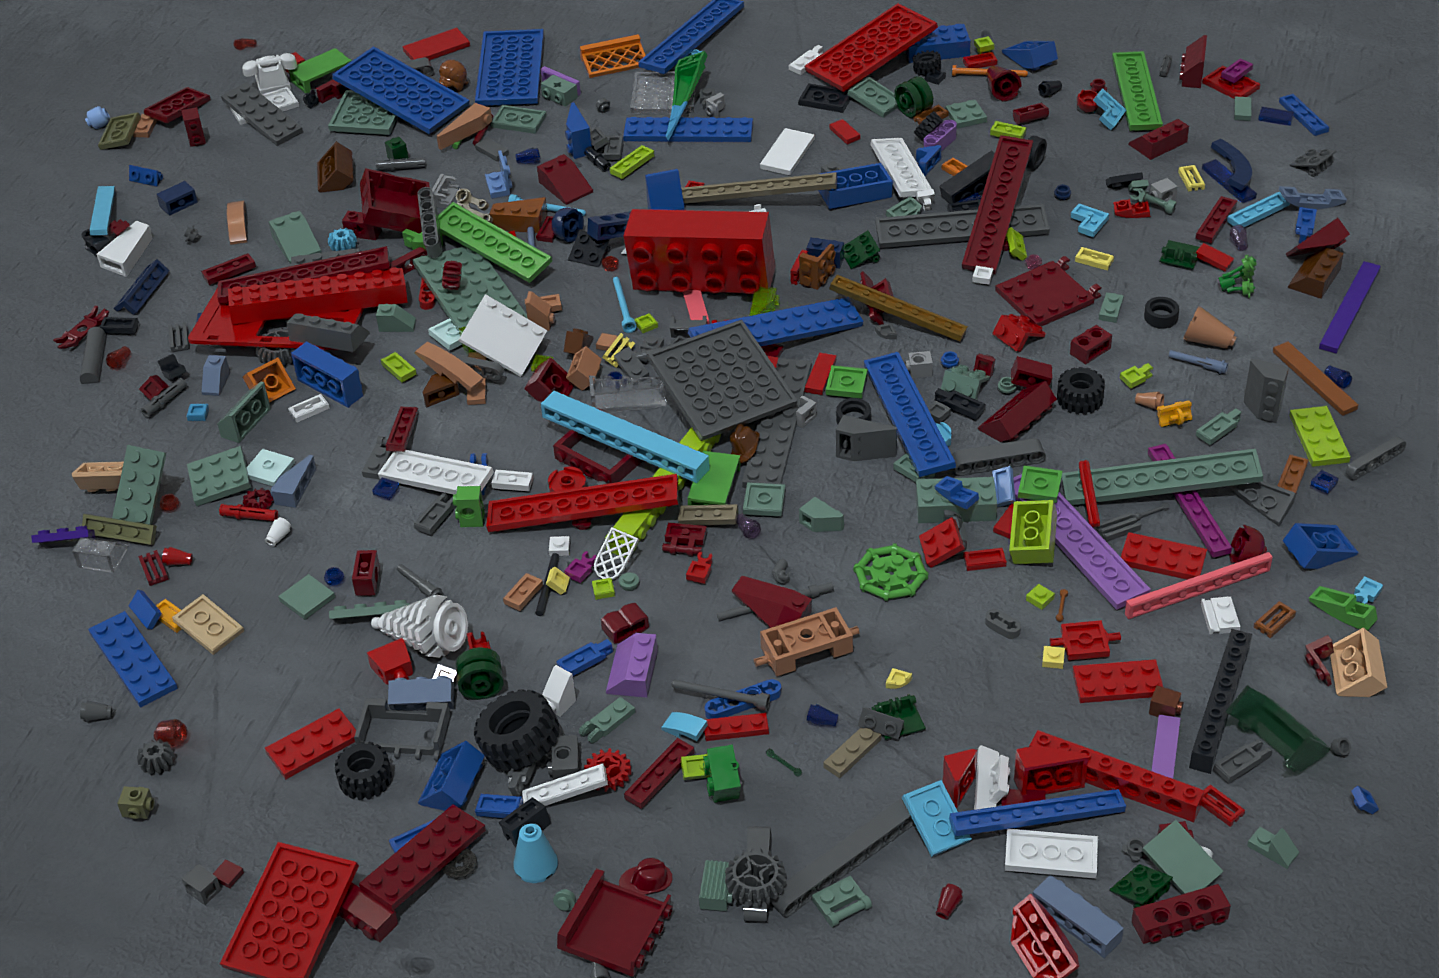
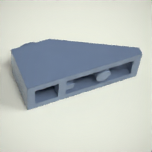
[271,455,316,508]

